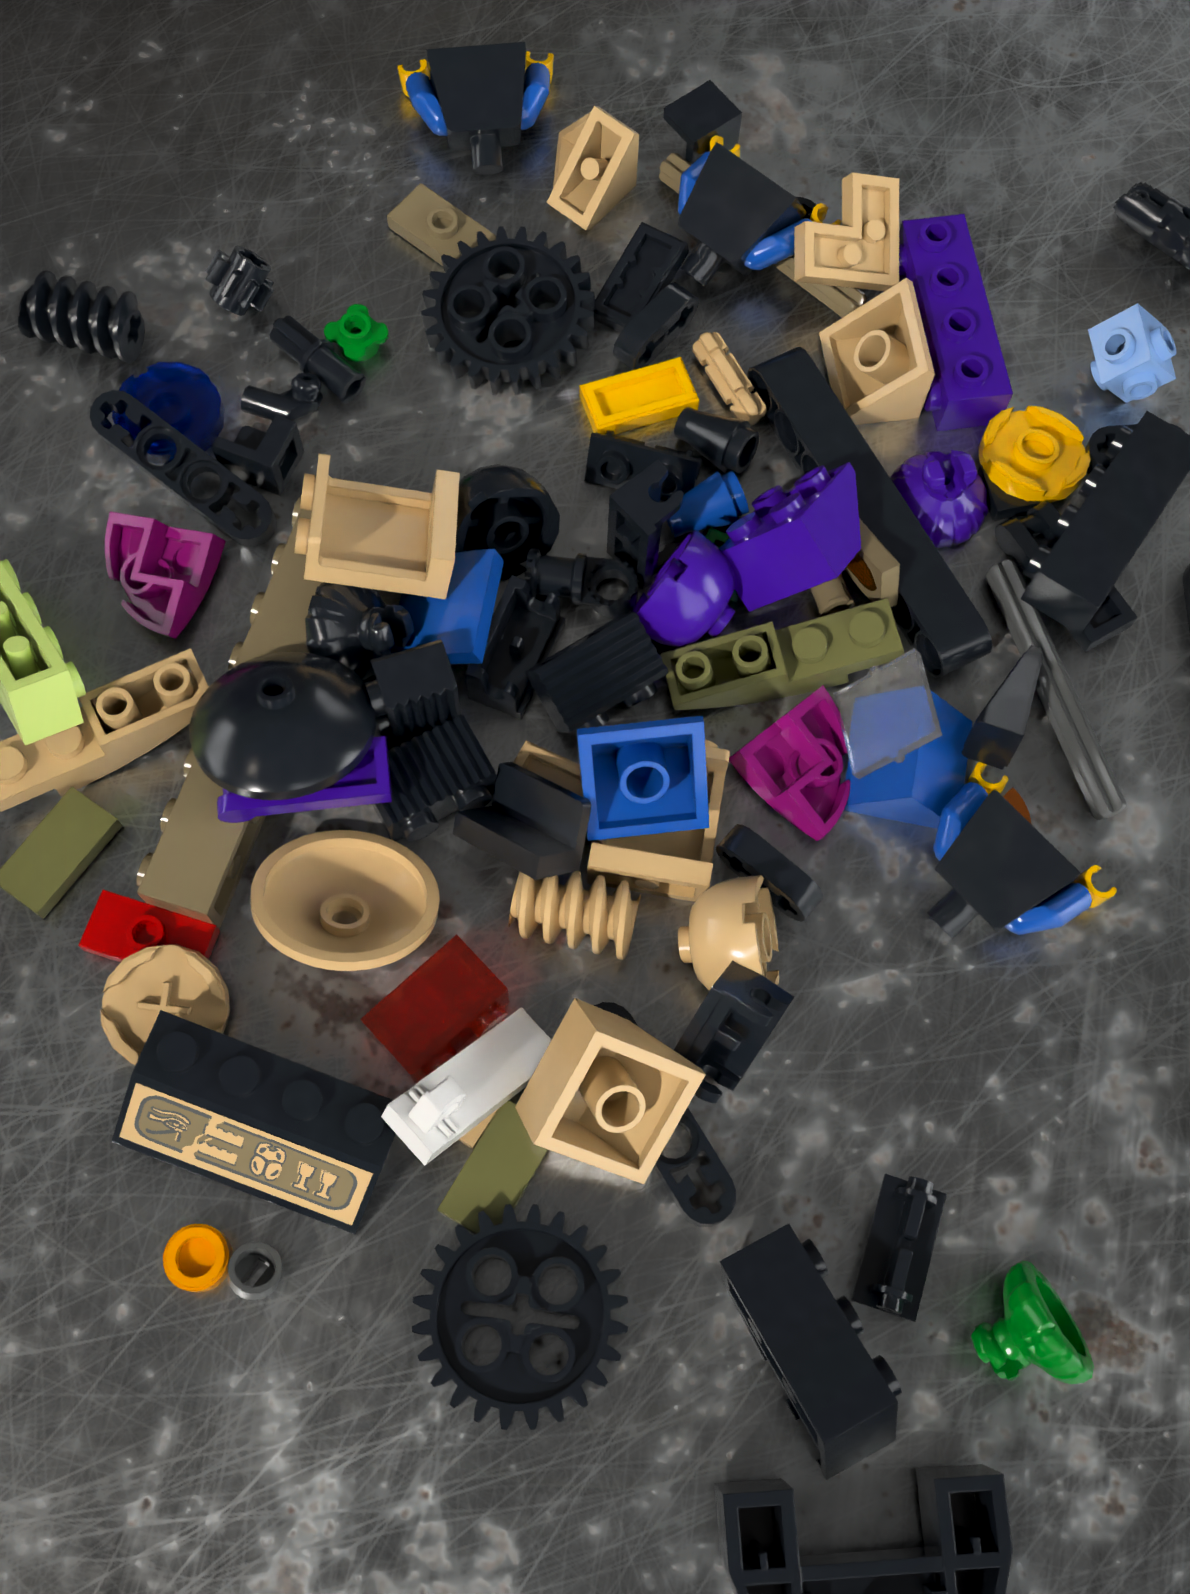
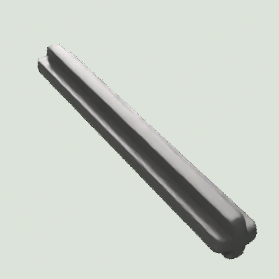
[986,559,1127,820]

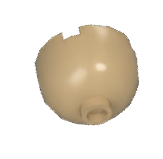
[678,875,779,990]

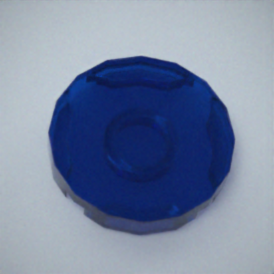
[112,362,225,465]

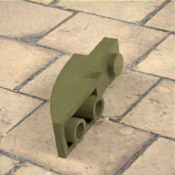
[660,598,904,710]

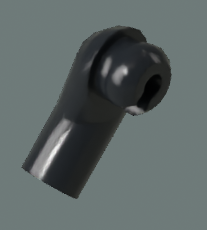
[241,373,323,421]

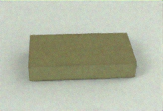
[0,787,123,919]
[437,1101,549,1234]

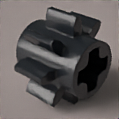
[206,246,275,316]

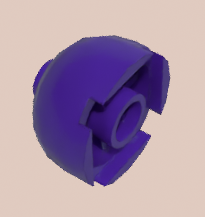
[631,530,735,647]

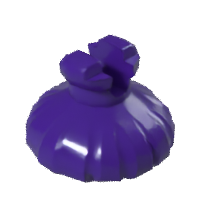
[890,450,988,548]

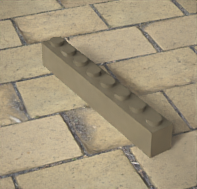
[136,496,323,929]

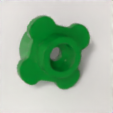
[324,304,389,362]

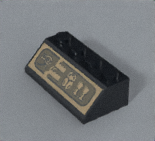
[111,1010,396,1235]

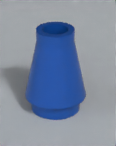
[666,471,749,538]

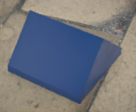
[843,688,973,829]
[577,716,709,841]

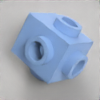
[1088,303,1176,403]

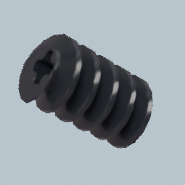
[18,270,145,364]

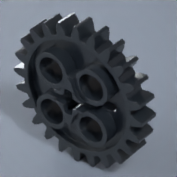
[421,226,596,395]
[412,1204,628,1430]

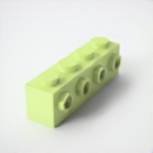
[0,559,86,745]

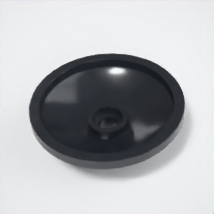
[189,652,376,800]

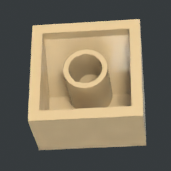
[515,998,706,1184]

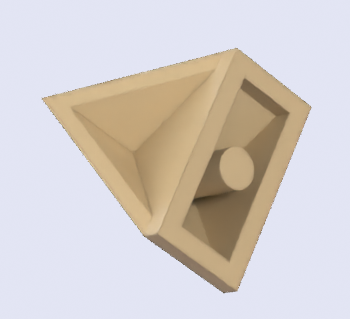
[546,106,639,230]

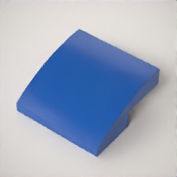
[390,549,504,664]

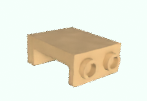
[294,453,460,599]
[587,739,730,902]

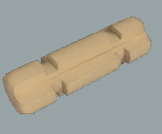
[692,332,767,426]

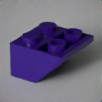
[719,462,861,612]

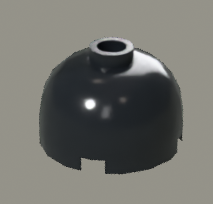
[455,464,560,580]

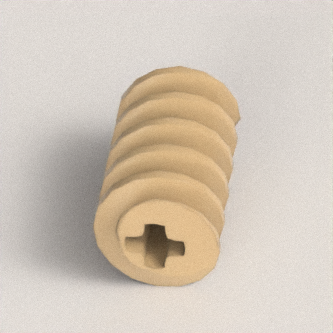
[508,870,641,960]

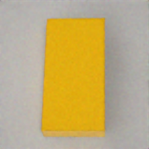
[579,357,699,435]

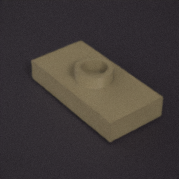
[387,183,496,266]

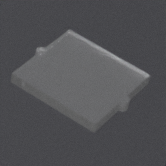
[834,648,942,779]

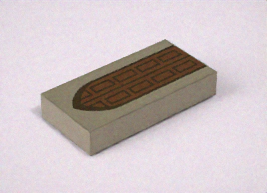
[844,518,900,607]

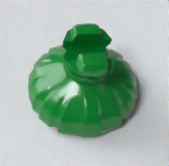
[971,1260,1094,1384]

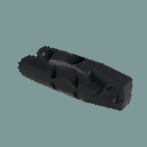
[1113,182,1190,269]

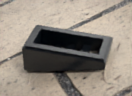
[962,645,1044,770]

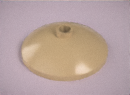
[251,830,440,971]

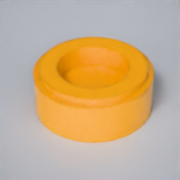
[163,1224,233,1293]

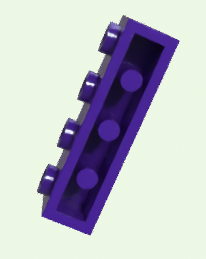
[899,214,1013,432]

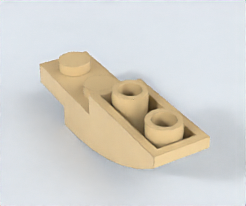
[0,648,209,812]

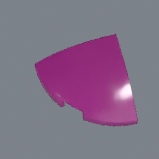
[105,512,226,639]
[729,685,851,841]

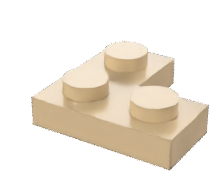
[794,172,899,291]

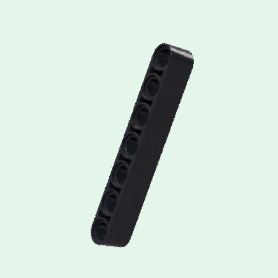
[747,347,992,678]

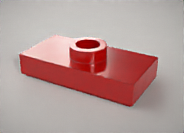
[78,890,220,963]

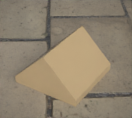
[819,278,935,425]

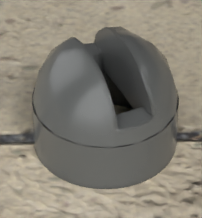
[227,1241,282,1301]

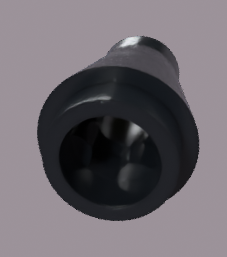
[674,407,759,473]

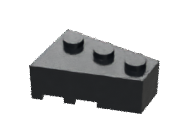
[720,1224,902,1480]

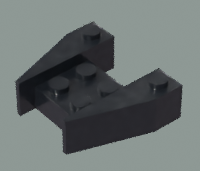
[714,1464,1013,1594]

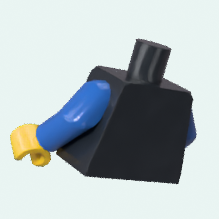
[398,42,554,176]
[678,135,842,287]
[927,762,1117,939]

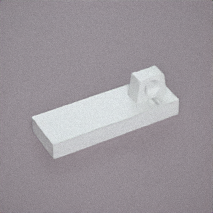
[381,1007,552,1166]

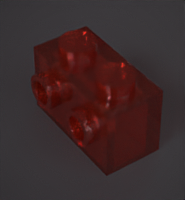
[360,934,510,1085]

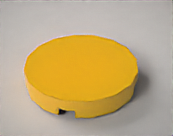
[978,406,1091,503]

